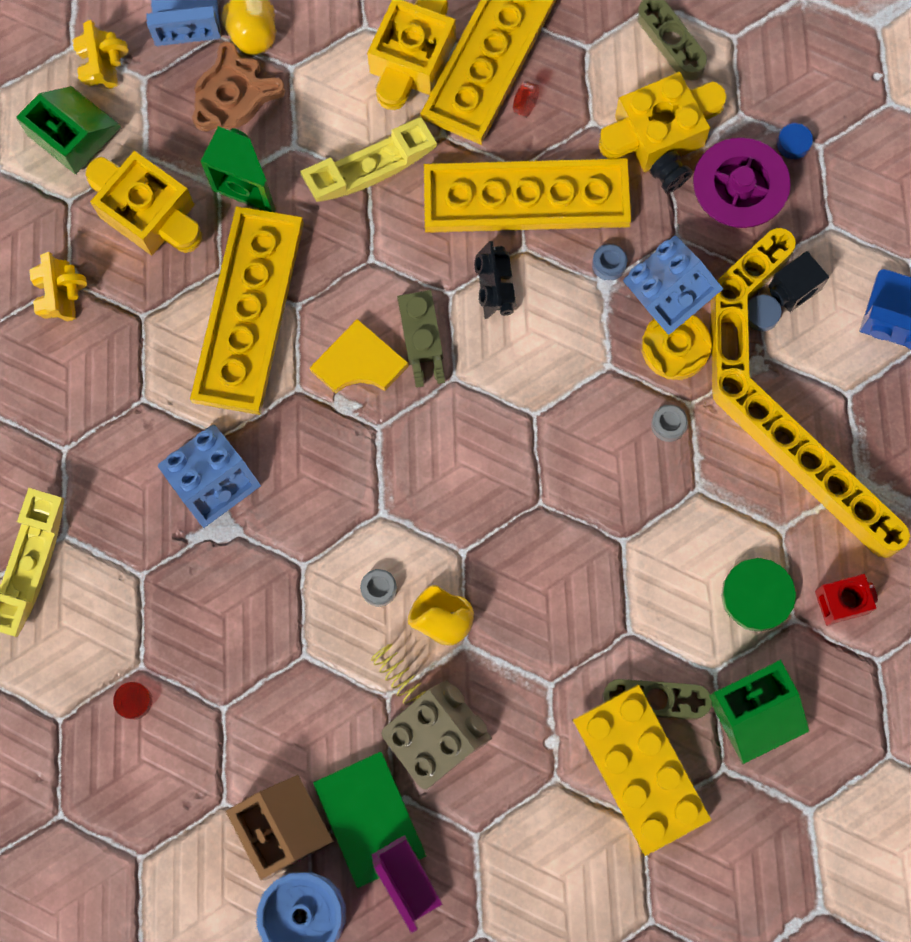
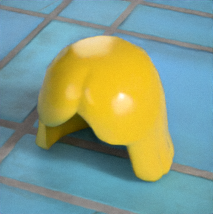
[221,0,276,55]
[408,585,474,646]

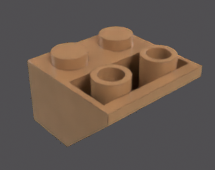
[225,775,334,880]

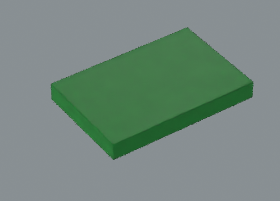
[313,751,427,889]

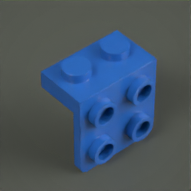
[859,269,911,349]

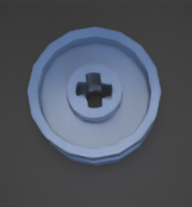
[257,872,346,942]

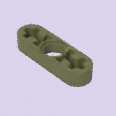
[637,0,707,81]
[603,679,712,720]

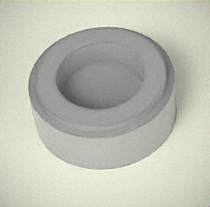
[651,405,688,442]
[360,569,397,607]

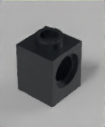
[768,251,829,313]

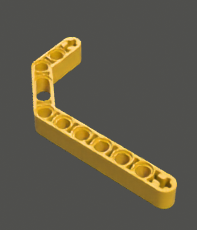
[711,228,910,558]

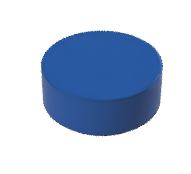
[777,123,813,159]

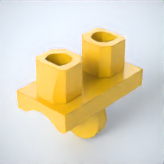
[72,20,128,89]
[29,252,87,322]

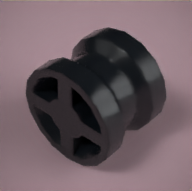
[649,150,693,193]

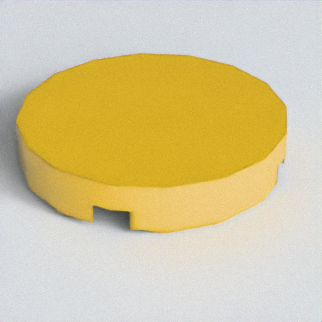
[641,315,712,380]

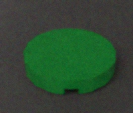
[721,558,796,632]

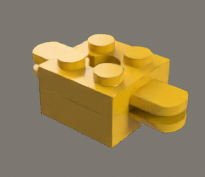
[367,0,456,110]
[599,72,726,172]
[85,150,202,256]

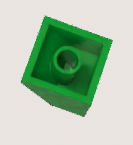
[200,126,276,212]

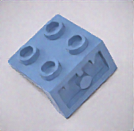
[146,0,221,46]
[623,235,723,335]
[158,425,261,528]

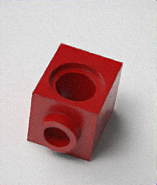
[815,574,878,626]

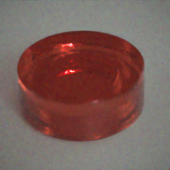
[513,81,539,117]
[113,682,152,720]

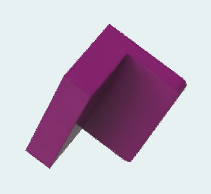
[372,835,443,934]

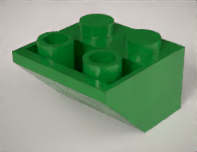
[16,86,121,175]
[709,660,809,765]

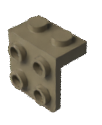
[381,680,492,789]

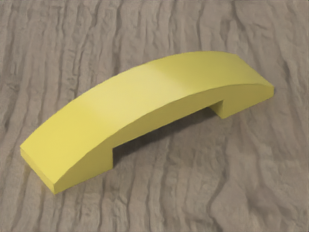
[300,117,437,202]
[0,488,64,637]

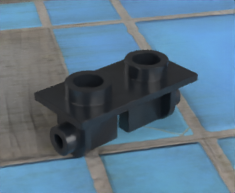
[474,241,516,319]

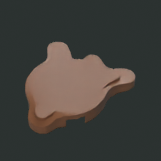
[192,41,285,131]

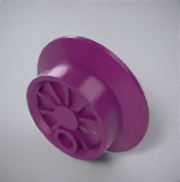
[693,138,790,228]

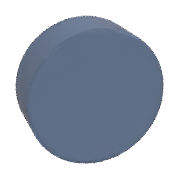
[592,244,627,281]
[748,295,781,332]

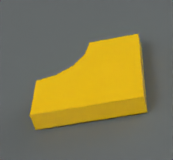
[309,319,409,394]

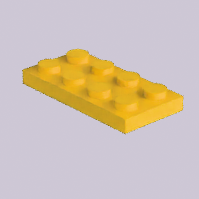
[572,684,712,856]

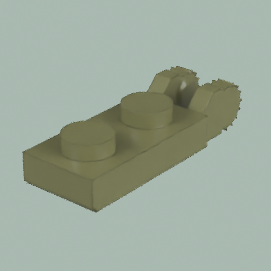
[397,290,445,388]

